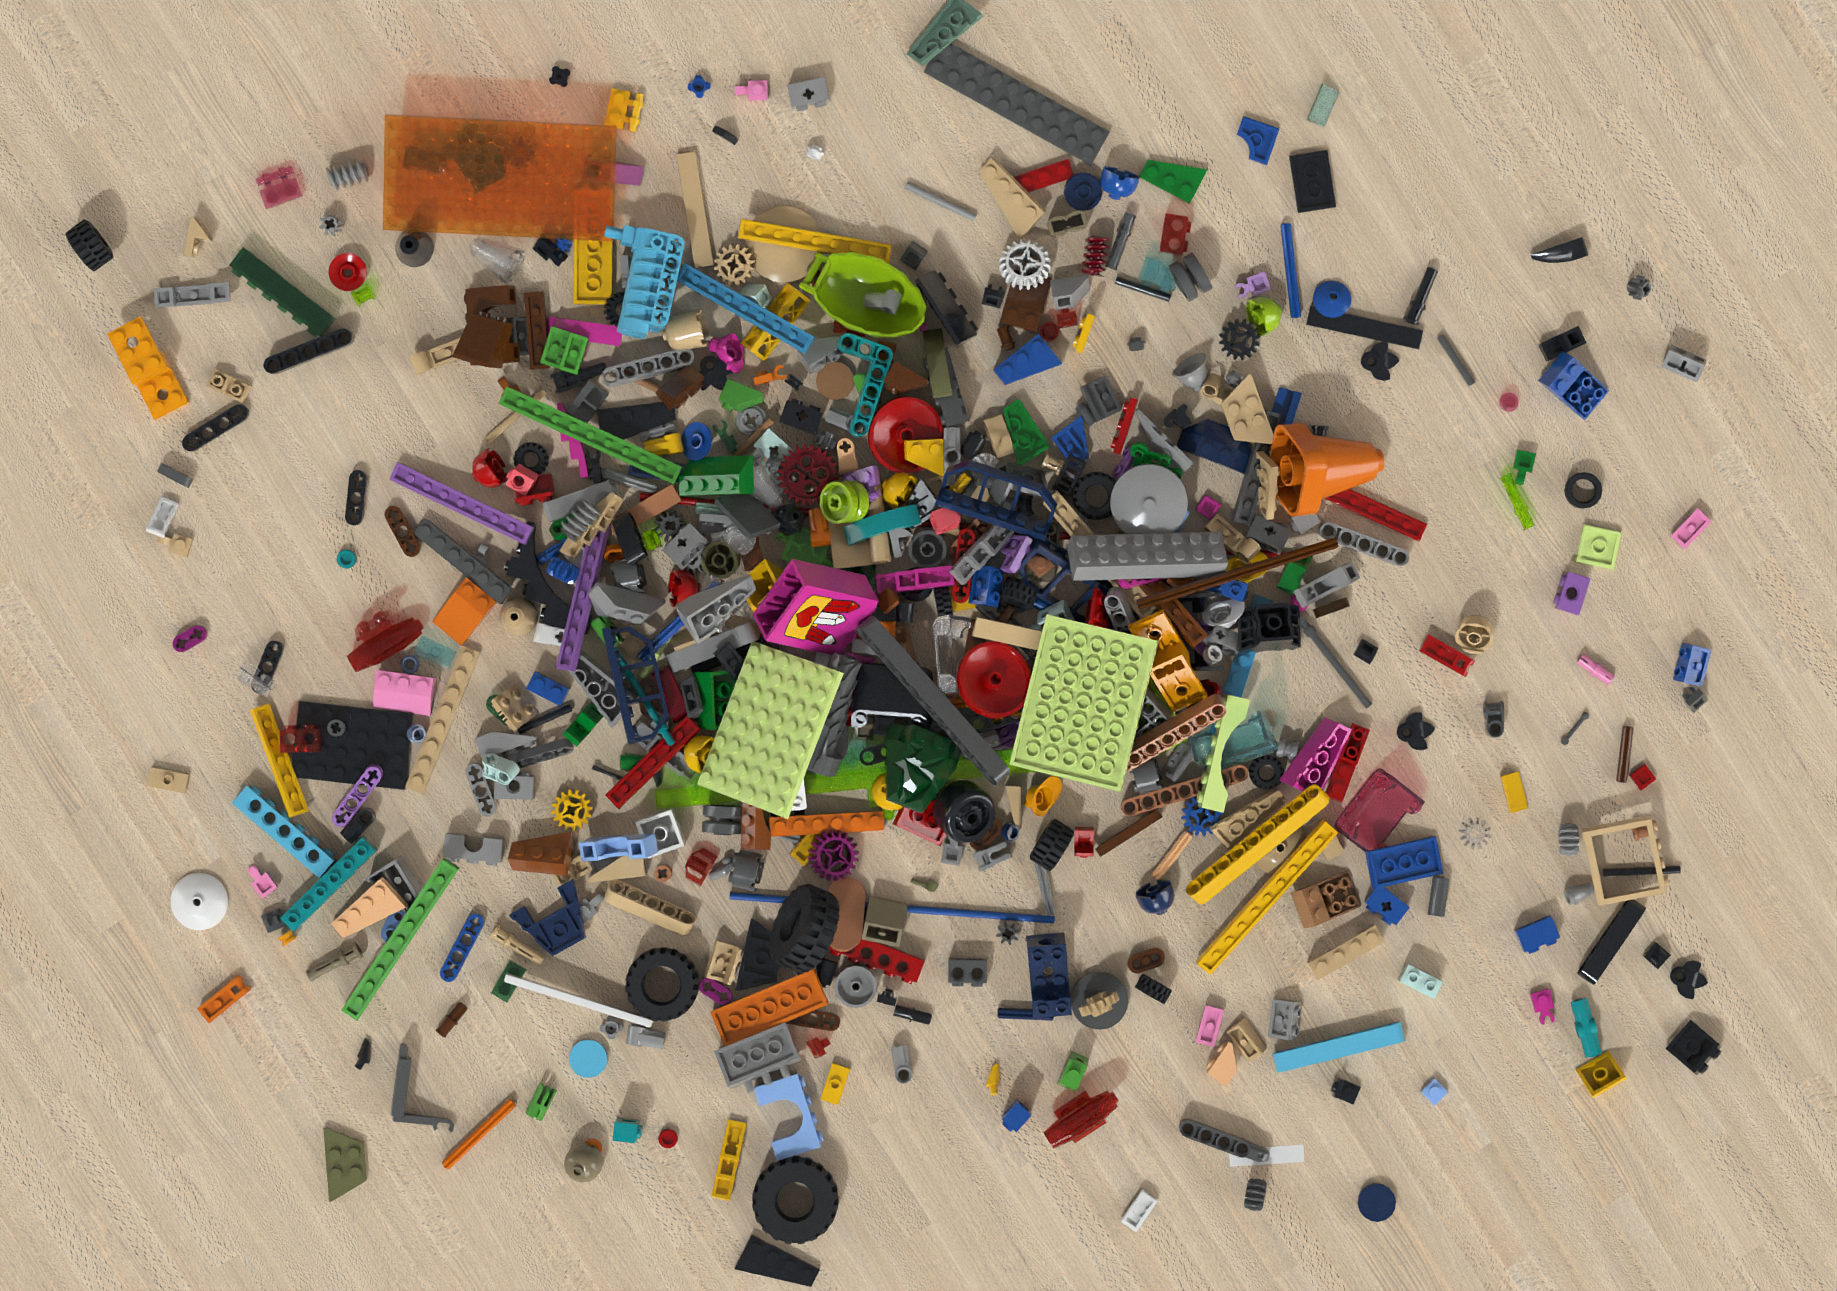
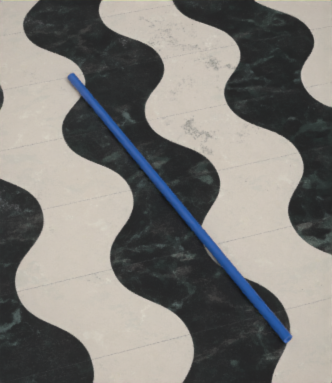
[729,892,1055,924]

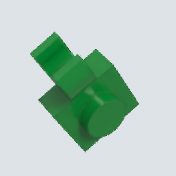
[1512,450,1536,485]

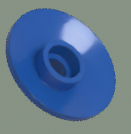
[1313,281,1351,318]
[681,422,712,461]

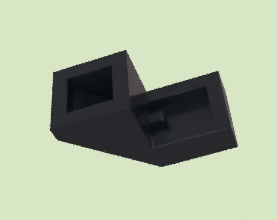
[1538,326,1586,362]

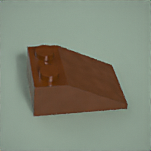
[1000,270,1052,334]

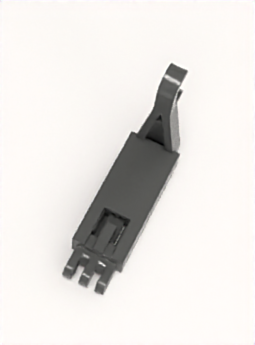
[391,1043,454,1132]

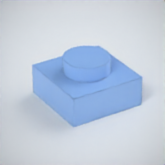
[1421,1078,1448,1106]

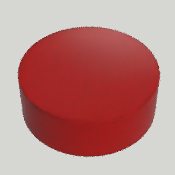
[658,1129,678,1148]

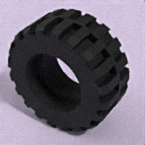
[625,947,699,1022]

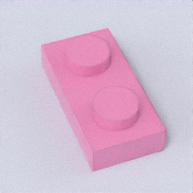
[1670,508,1712,549]
[1195,1005,1224,1047]

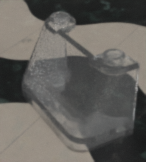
[933,615,971,698]

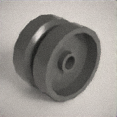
[1168,253,1213,302]
[702,804,742,835]

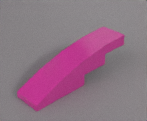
[547,317,622,347]
[557,403,589,478]
[875,566,954,595]

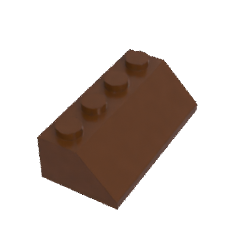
[883,361,929,395]

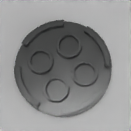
[1071,972,1128,1030]

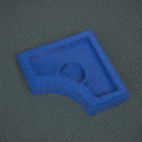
[1237,116,1279,166]

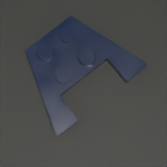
[509,879,586,956]

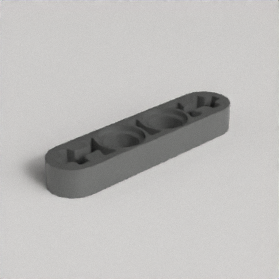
[502,738,574,768]

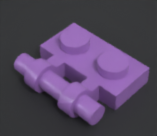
[842,465,881,502]

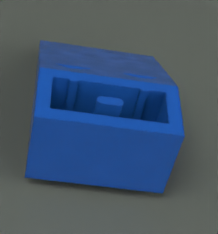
[1538,351,1609,420]

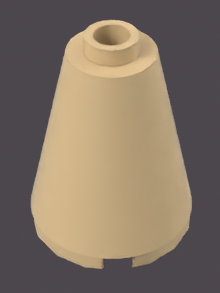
[500,598,538,636]

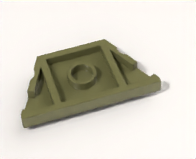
[323,1127,367,1202]

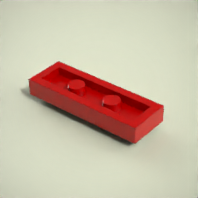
[1014,159,1074,193]
[1110,397,1138,455]

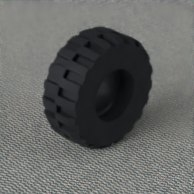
[769,884,840,973]
[752,1156,839,1244]

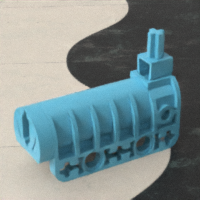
[604,225,684,339]

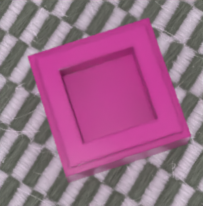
[1195,494,1221,521]

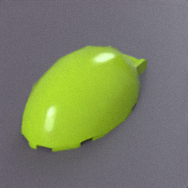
[799,252,926,338]

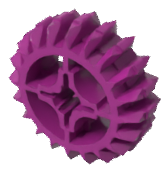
[808,830,859,881]

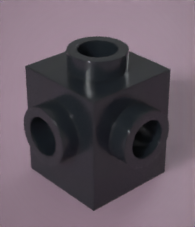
[774,504,807,535]

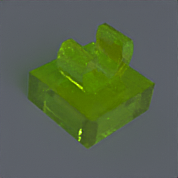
[641,529,663,551]

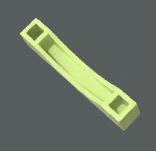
[1196,694,1250,813]

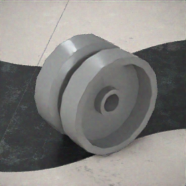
[835,964,877,1008]

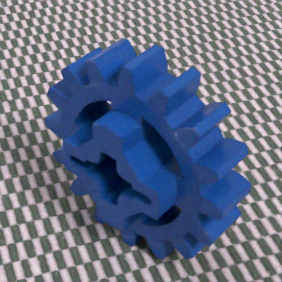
[1181,797,1223,836]

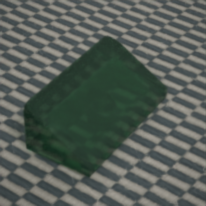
[1307,84,1339,127]

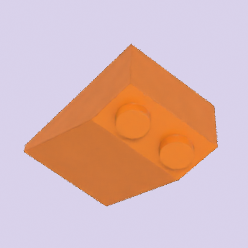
[432,577,498,646]

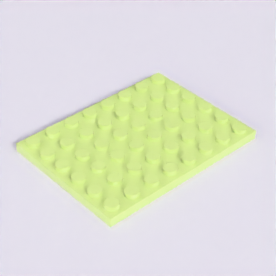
[1009,614,1159,792]
[697,641,844,819]

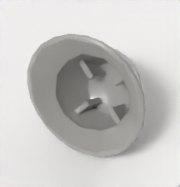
[1172,353,1207,391]

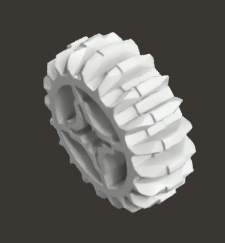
[999,239,1051,290]

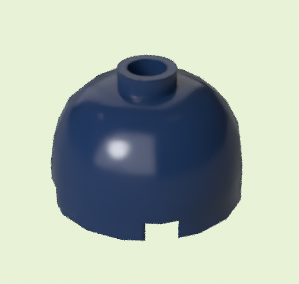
[1135,879,1175,915]

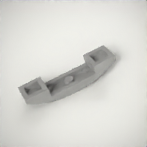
[154,282,231,308]

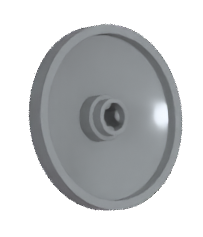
[1110,464,1188,534]

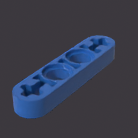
[440,913,485,982]

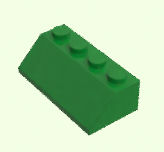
[679,455,754,496]

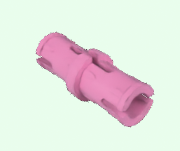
[1577,653,1615,685]

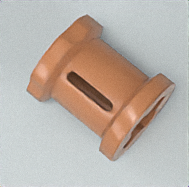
[1632,826,1655,841]
[654,864,672,882]

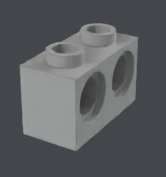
[1662,345,1706,382]

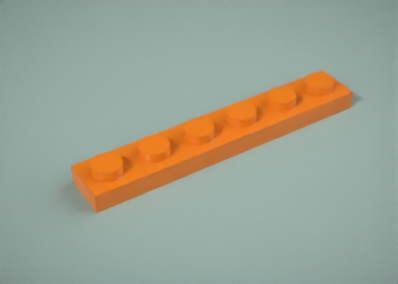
[768,810,884,837]

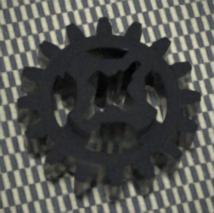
[1219,318,1261,360]

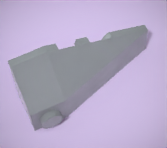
[675,574,756,644]

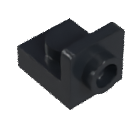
[1330,1078,1361,1105]

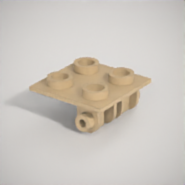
[490,683,539,732]

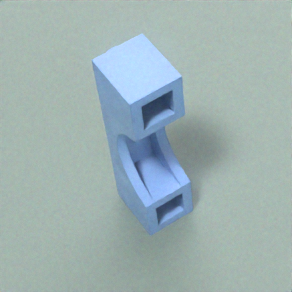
[579,834,658,861]

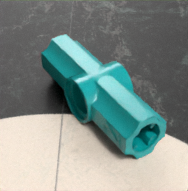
[1570,998,1602,1058]

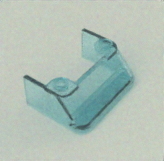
[1188,710,1279,771]

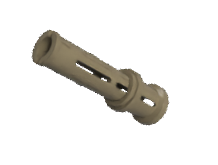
[306,942,363,981]

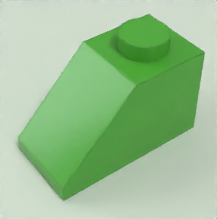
[718,379,765,412]

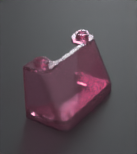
[1334,768,1425,852]

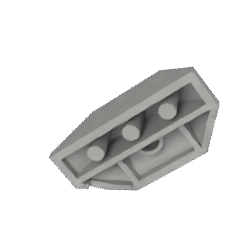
[589,582,666,624]

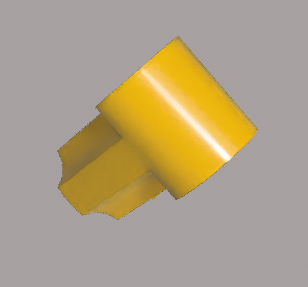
[644,433,684,456]

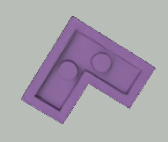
[1000,535,1032,573]

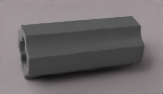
[1428,876,1449,917]

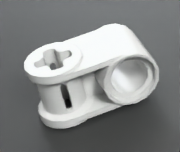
[533,622,565,646]

